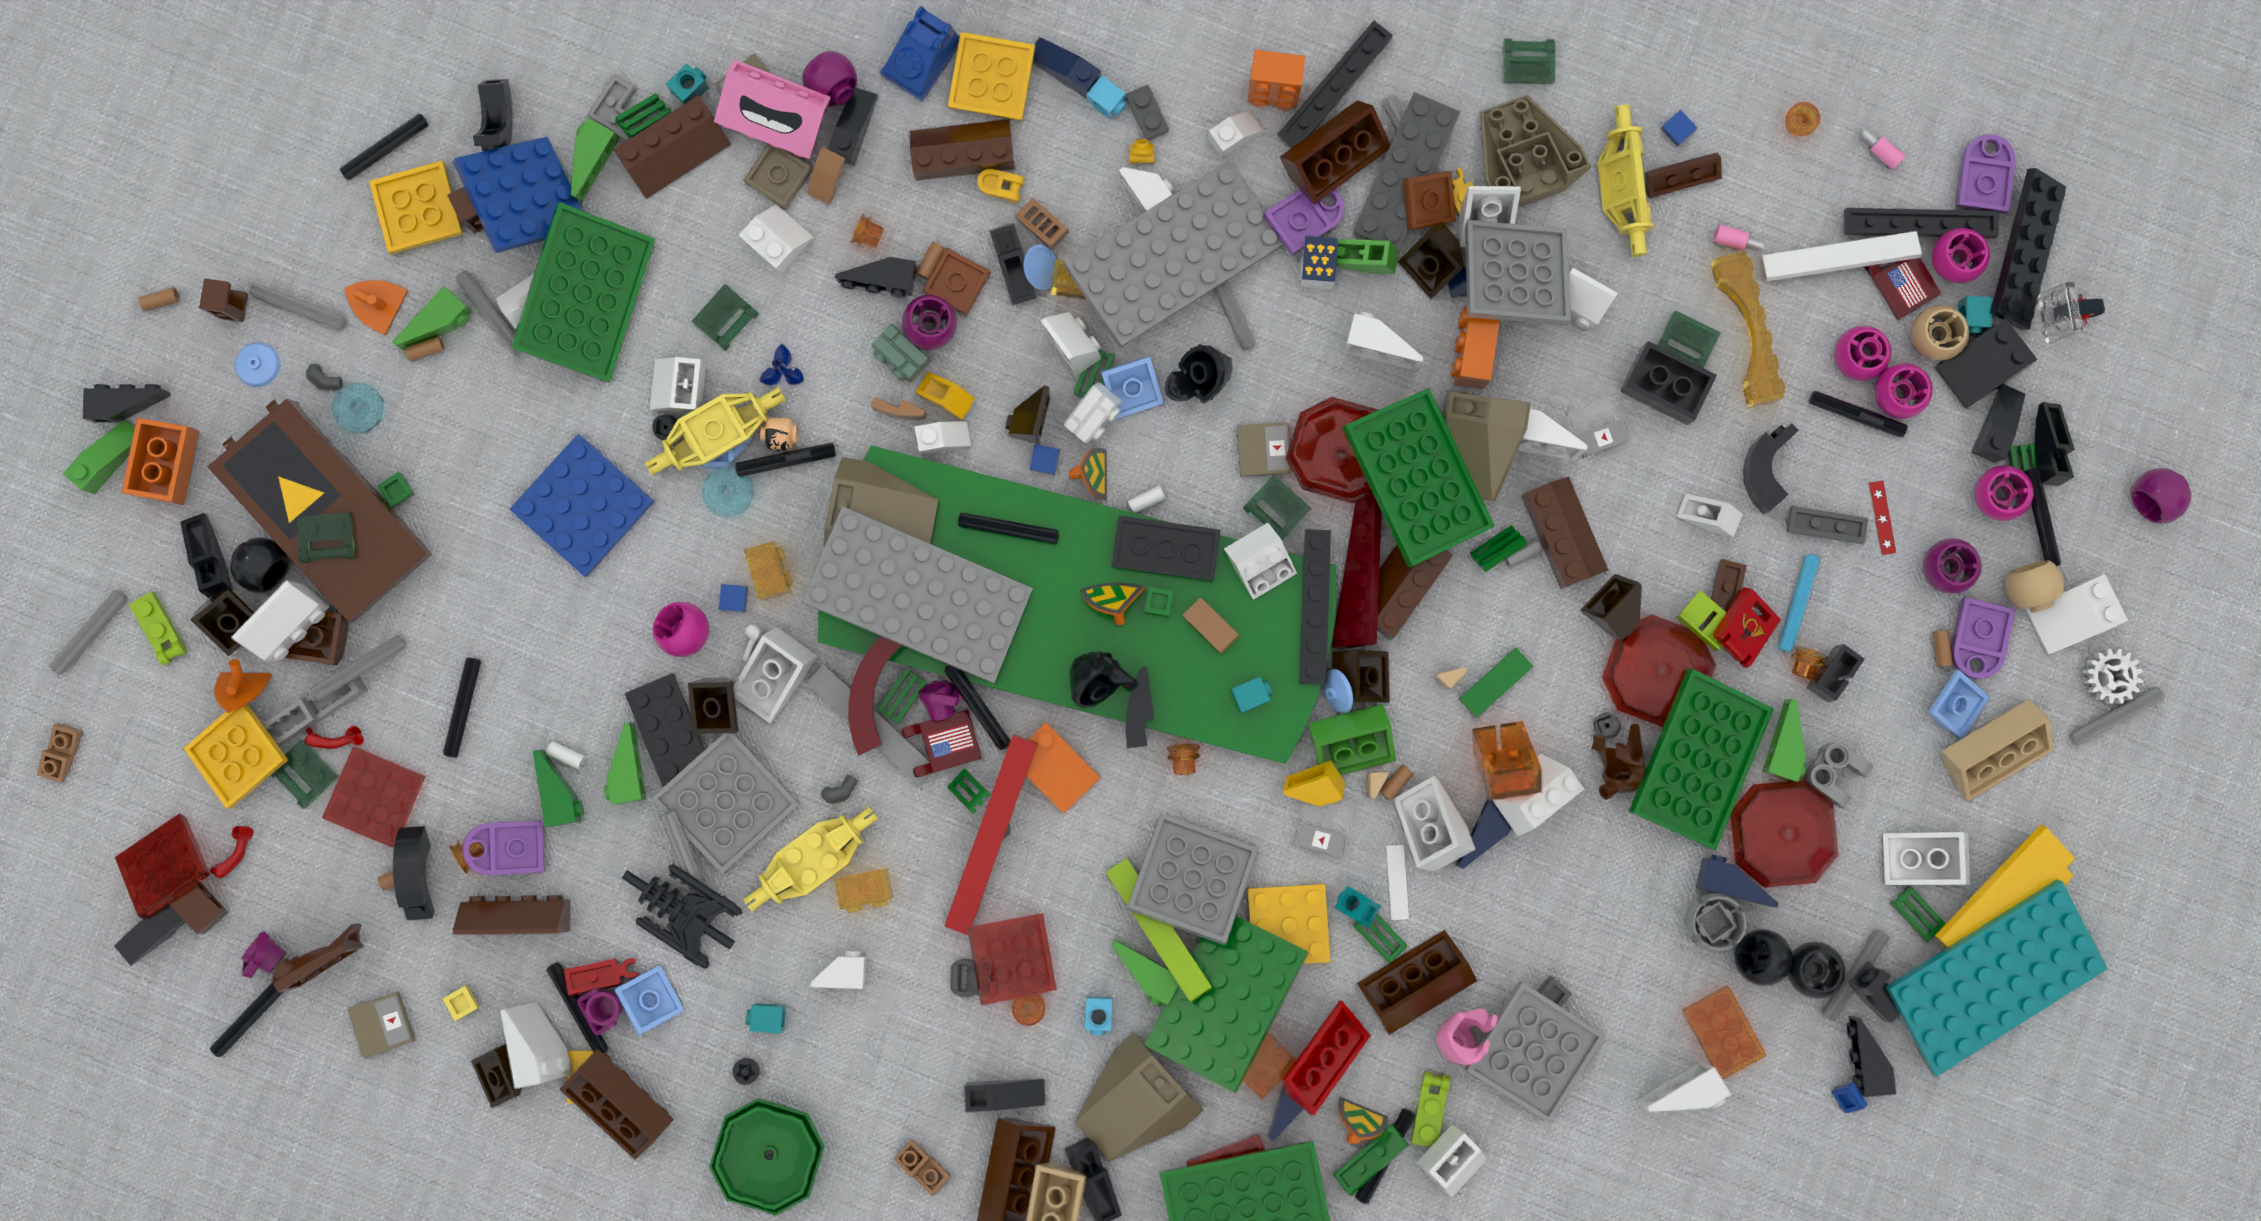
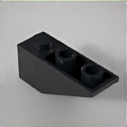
[835,257,917,298]
[83,384,170,423]
[1846,1015,1896,1097]
[964,1079,1045,1112]

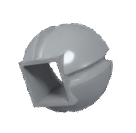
[1685,893,1747,953]

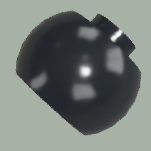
[230,537,289,593]
[1734,929,1793,986]
[1787,941,1846,999]

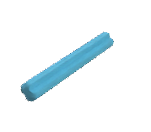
[1778,554,1820,653]

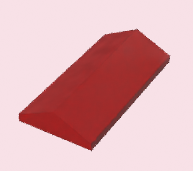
[1282,1000,1371,1116]

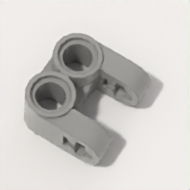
[1803,743,1873,809]

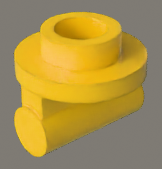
[1129,139,1154,163]

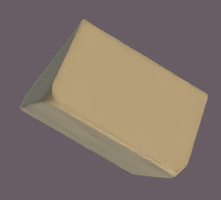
[1434,667,1468,689]
[1367,772,1389,799]

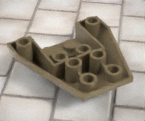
[1481,95,1591,207]
[1442,389,1531,502]
[823,457,939,549]
[1075,1032,1204,1161]

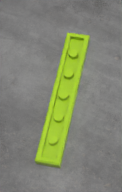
[1106,858,1212,1002]

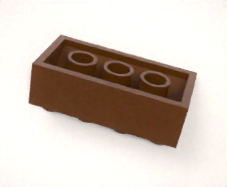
[613,95,731,199]
[1280,100,1391,204]
[910,119,1015,181]
[1522,477,1608,590]
[1377,545,1453,640]
[453,895,570,935]
[1357,930,1477,1035]
[559,1049,674,1160]
[977,1118,1056,1221]

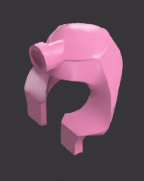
[1436,1009,1498,1065]

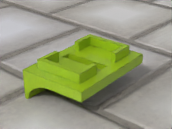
[1676,590,1726,651]

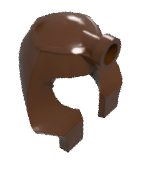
[1591,723,1646,800]

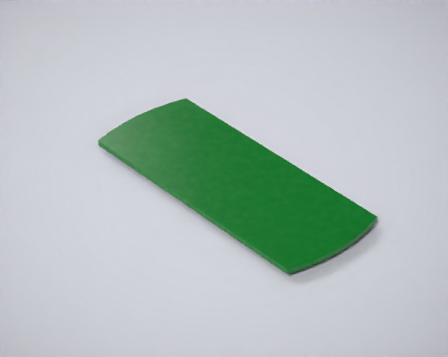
[818,445,1337,764]

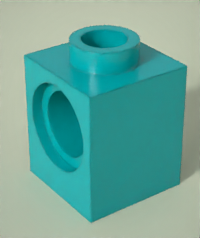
[666,63,709,105]
[1958,296,1993,336]
[1231,677,1272,713]
[1334,886,1381,928]
[746,1003,786,1033]

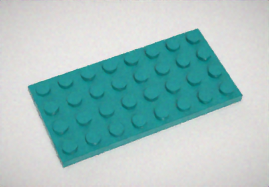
[1886,880,2108,1077]

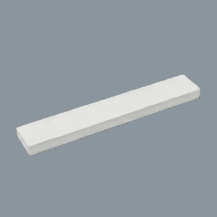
[1761,231,1922,282]

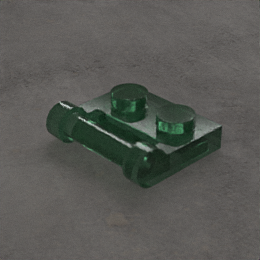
[1503,38,1555,84]
[692,284,759,351]
[1656,310,1721,368]
[1243,474,1311,541]
[296,512,355,563]
[271,740,339,809]

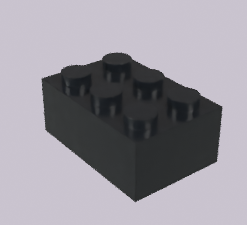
[1620,341,1717,425]

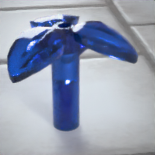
[760,344,804,385]

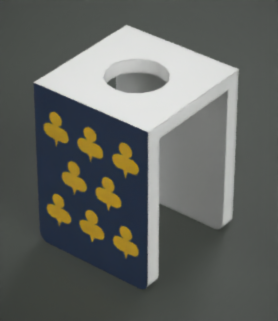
[1300,236,1338,289]

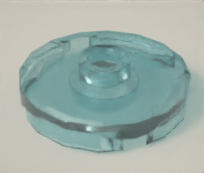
[332,382,385,434]
[702,466,754,517]

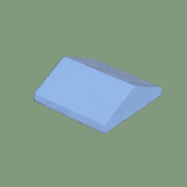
[1101,356,1164,419]
[1928,669,1990,739]
[614,965,684,1036]

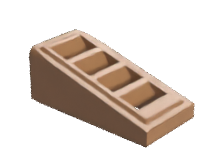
[1015,198,1068,250]

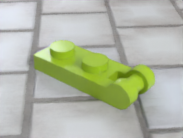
[129,592,188,666]
[1410,1071,1450,1147]

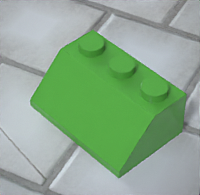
[1308,704,1396,775]

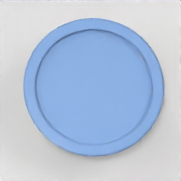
[1023,244,1058,290]
[235,342,280,387]
[1323,669,1353,714]

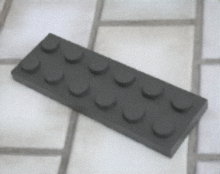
[1353,92,1461,253]

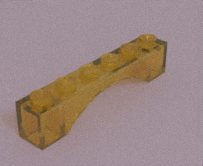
[1710,251,1785,408]

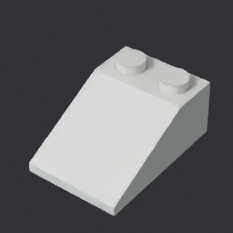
[1458,186,1521,247]
[1343,312,1423,371]
[1518,406,1587,461]
[2024,574,2128,655]
[734,627,817,723]
[1394,776,1475,872]
[1883,832,1970,885]
[500,1002,572,1088]
[1636,1061,1731,1112]

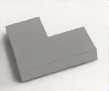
[587,74,643,141]

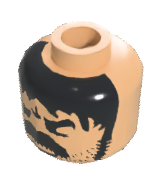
[760,417,798,451]

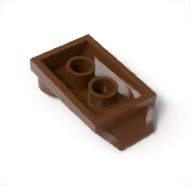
[285,612,348,665]
[271,923,363,993]

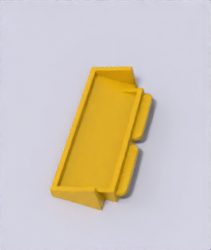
[1935,824,2075,949]

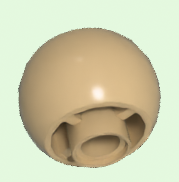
[1911,305,1969,361]
[2004,560,2064,612]

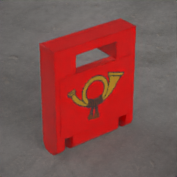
[1713,587,1781,668]

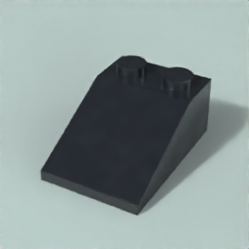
[1935,319,2038,409]

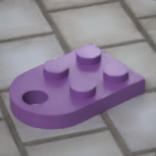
[1956,134,2016,214]
[1263,189,1344,256]
[1951,597,2016,679]
[462,821,544,875]

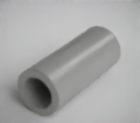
[1505,539,1542,568]

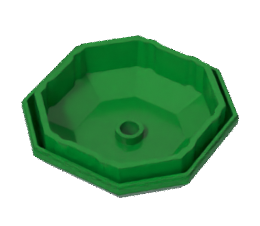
[709,1098,825,1216]

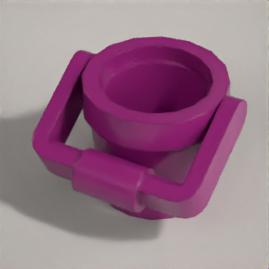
[918,680,962,721]
[241,932,286,978]
[577,988,623,1035]

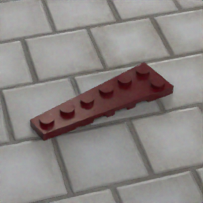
[1332,493,1382,650]

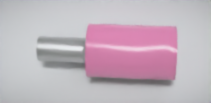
[1860,128,1906,170]
[1713,224,1764,250]

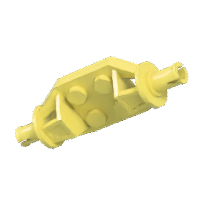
[1597,104,1655,257]
[645,387,786,476]
[743,806,879,912]

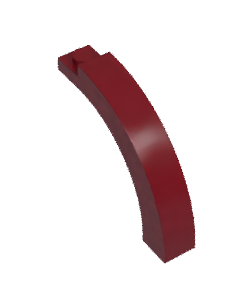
[848,637,902,756]

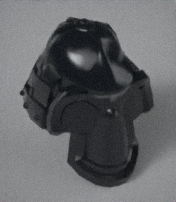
[1165,344,1233,404]
[1069,651,1138,708]

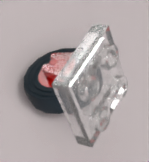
[2037,282,2105,344]

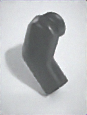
[306,363,343,390]
[821,774,858,804]

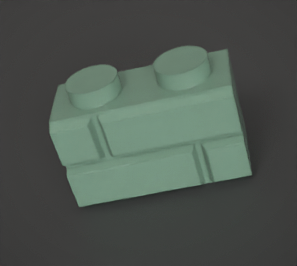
[871,324,931,383]

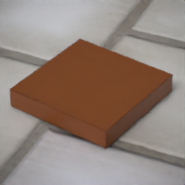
[1403,171,1456,230]
[922,247,991,316]

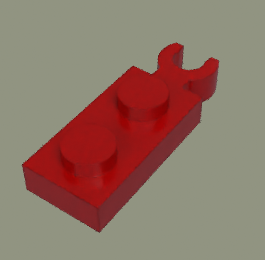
[564,958,639,996]

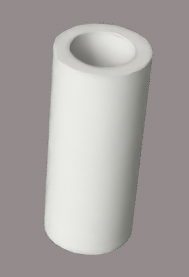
[1127,485,1166,514]
[546,741,586,770]

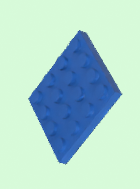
[453,137,583,253]
[509,434,655,577]

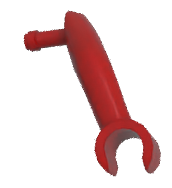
[305,725,364,749]
[210,826,254,878]

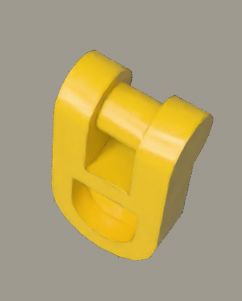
[977,169,1025,203]

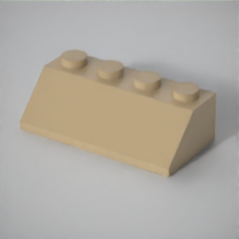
[1942,699,2054,802]
[1027,1162,1086,1221]

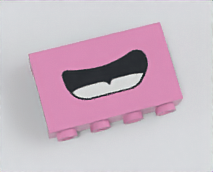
[714,59,831,159]

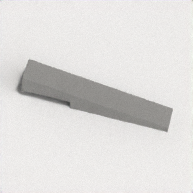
[263,676,368,747]

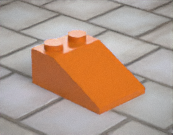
[1026,722,1100,813]

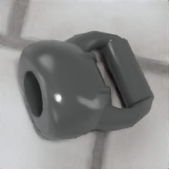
[950,958,993,997]

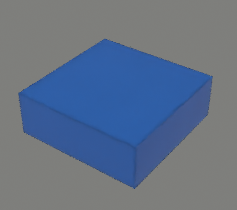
[1660,110,1697,146]
[1030,444,1060,475]
[719,584,748,612]
[1831,1082,1868,1114]

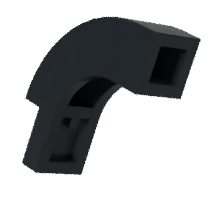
[473,79,513,151]
[1743,423,1799,514]
[393,826,435,921]
[1849,961,1899,1023]

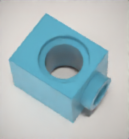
[1086,75,1127,120]
[1085,996,1113,1035]

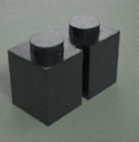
[1806,644,1865,702]

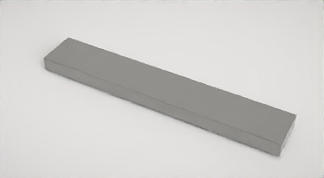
[806,664,931,786]

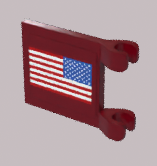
[1863,258,1942,320]
[901,710,982,778]

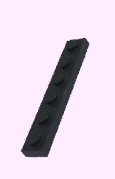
[1278,20,1393,147]
[1844,208,1999,238]
[1300,529,1331,685]

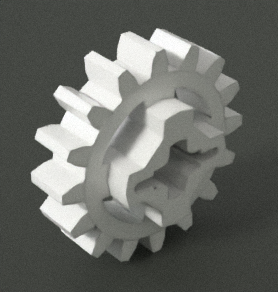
[2083,649,2143,704]

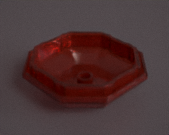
[1285,397,1378,504]
[1602,615,1716,727]
[1730,780,1839,887]

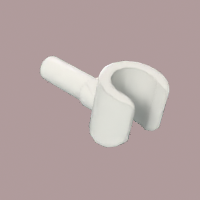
[742,624,763,661]

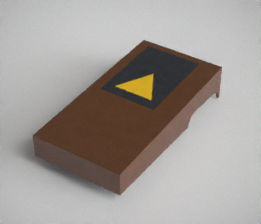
[207,398,432,622]

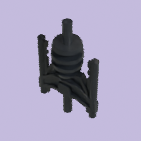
[622,864,743,969]

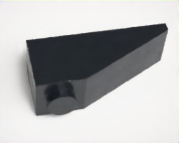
[828,88,878,166]
[1971,384,2026,463]

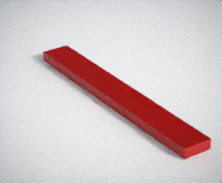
[944,734,1038,935]

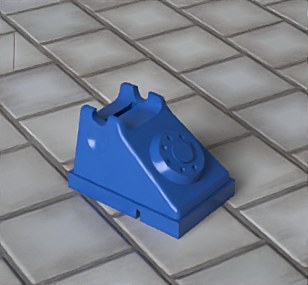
[880,6,960,102]

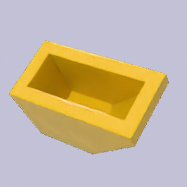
[915,372,975,420]
[1282,760,1346,807]

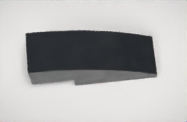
[989,223,1037,305]
[2035,402,2075,486]
[180,513,232,598]
[1126,667,1154,749]
[114,901,186,966]
[1064,1138,1122,1221]

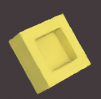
[443,985,480,1021]

